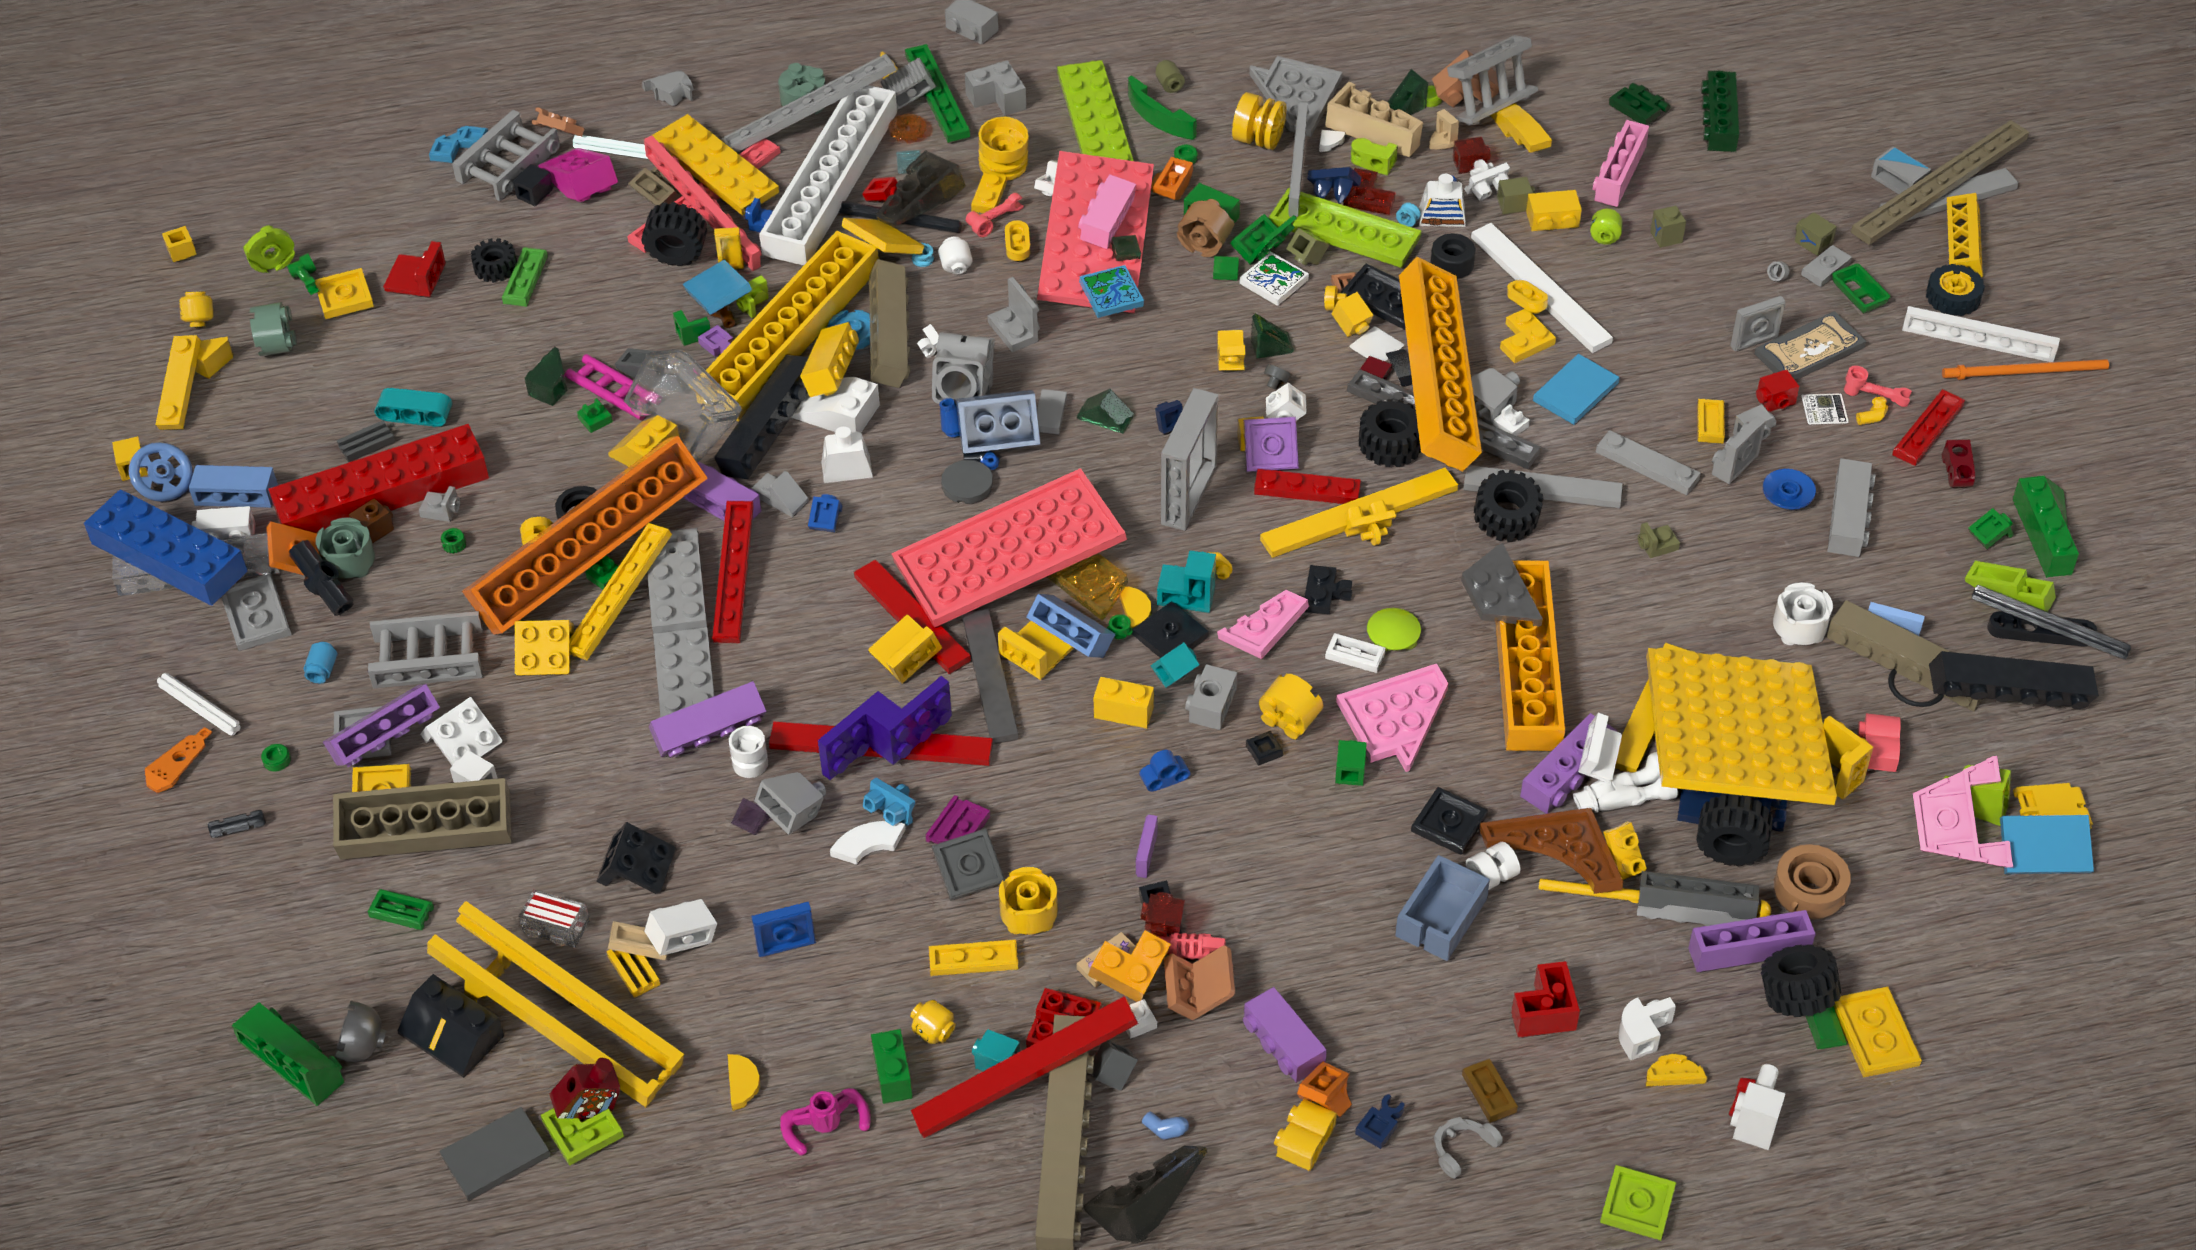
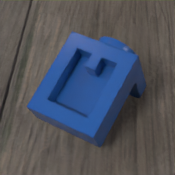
[745,198,773,232]
[808,494,843,532]

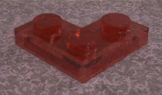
[1343,168,1396,215]

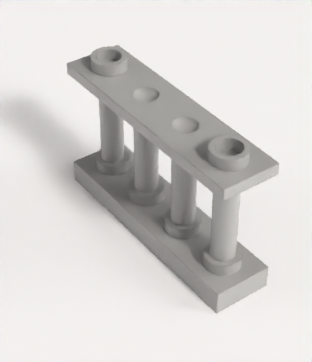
[1447,35,1538,125]
[452,110,560,201]
[368,611,483,689]

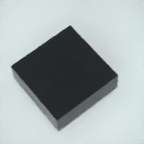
[1246,731,1283,766]

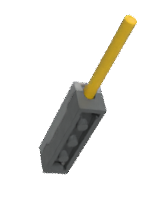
[1539,871,1771,926]

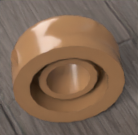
[1774,844,1851,919]

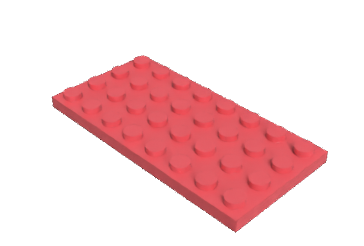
[1037,151,1154,313]
[891,468,1127,628]

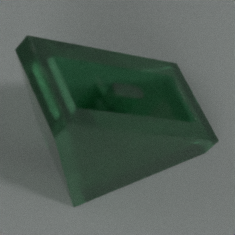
[1388,69,1428,115]
[1251,313,1294,359]
[1077,389,1134,434]

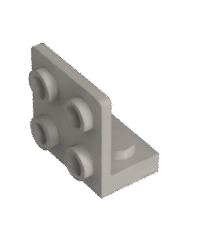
[987,277,1040,353]

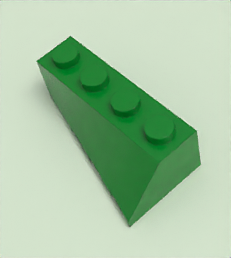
[2012,476,2079,578]
[232,1002,344,1106]

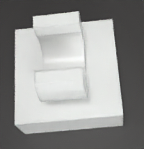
[917,324,939,358]
[1493,404,1529,436]
[1126,999,1157,1039]

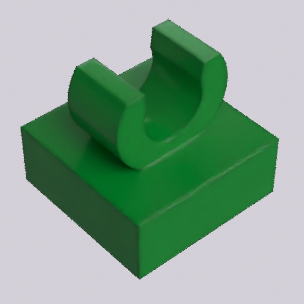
[577,398,613,433]
[585,556,619,590]

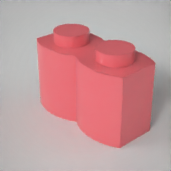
[1857,713,1900,772]

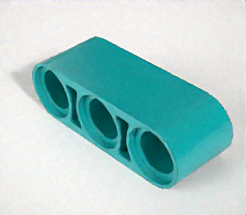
[374,388,453,427]

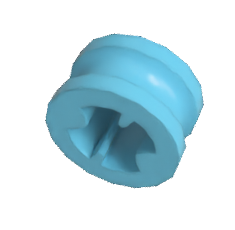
[1396,203,1421,227]
[912,243,934,267]

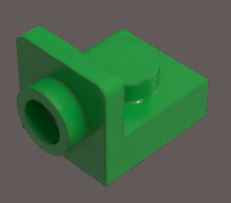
[1968,508,2014,549]

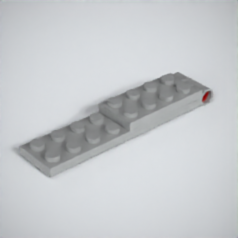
[647,528,714,718]

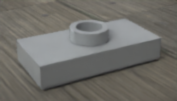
[1801,245,1852,287]

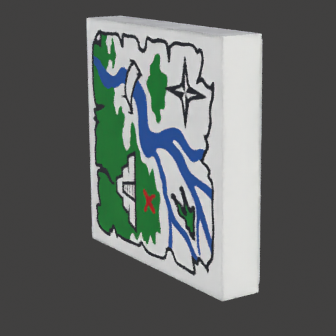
[1240,252,1309,306]

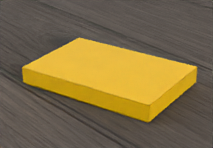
[842,218,924,254]
[1834,987,1922,1078]

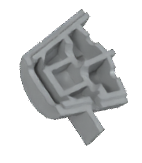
[642,70,694,106]

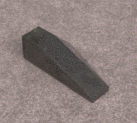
[876,150,966,227]

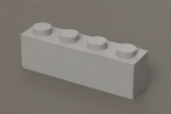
[1827,458,1875,557]

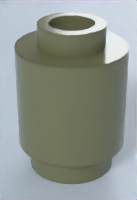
[1156,60,1185,93]

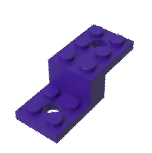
[818,676,952,780]

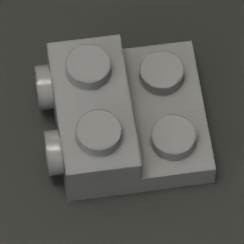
[1712,415,1766,484]

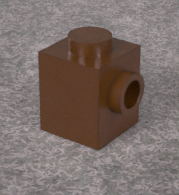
[348,498,394,543]

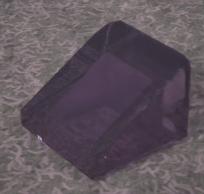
[731,798,770,835]

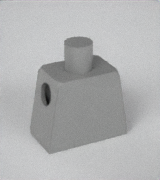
[1471,368,1520,426]
[754,772,826,835]

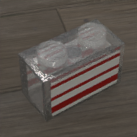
[518,889,590,948]

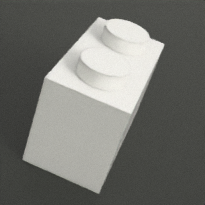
[645,899,717,956]

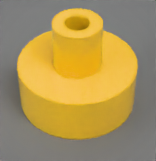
[1324,286,1347,311]

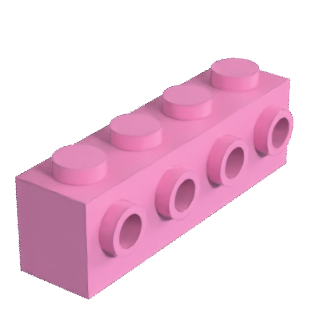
[1592,120,1649,207]

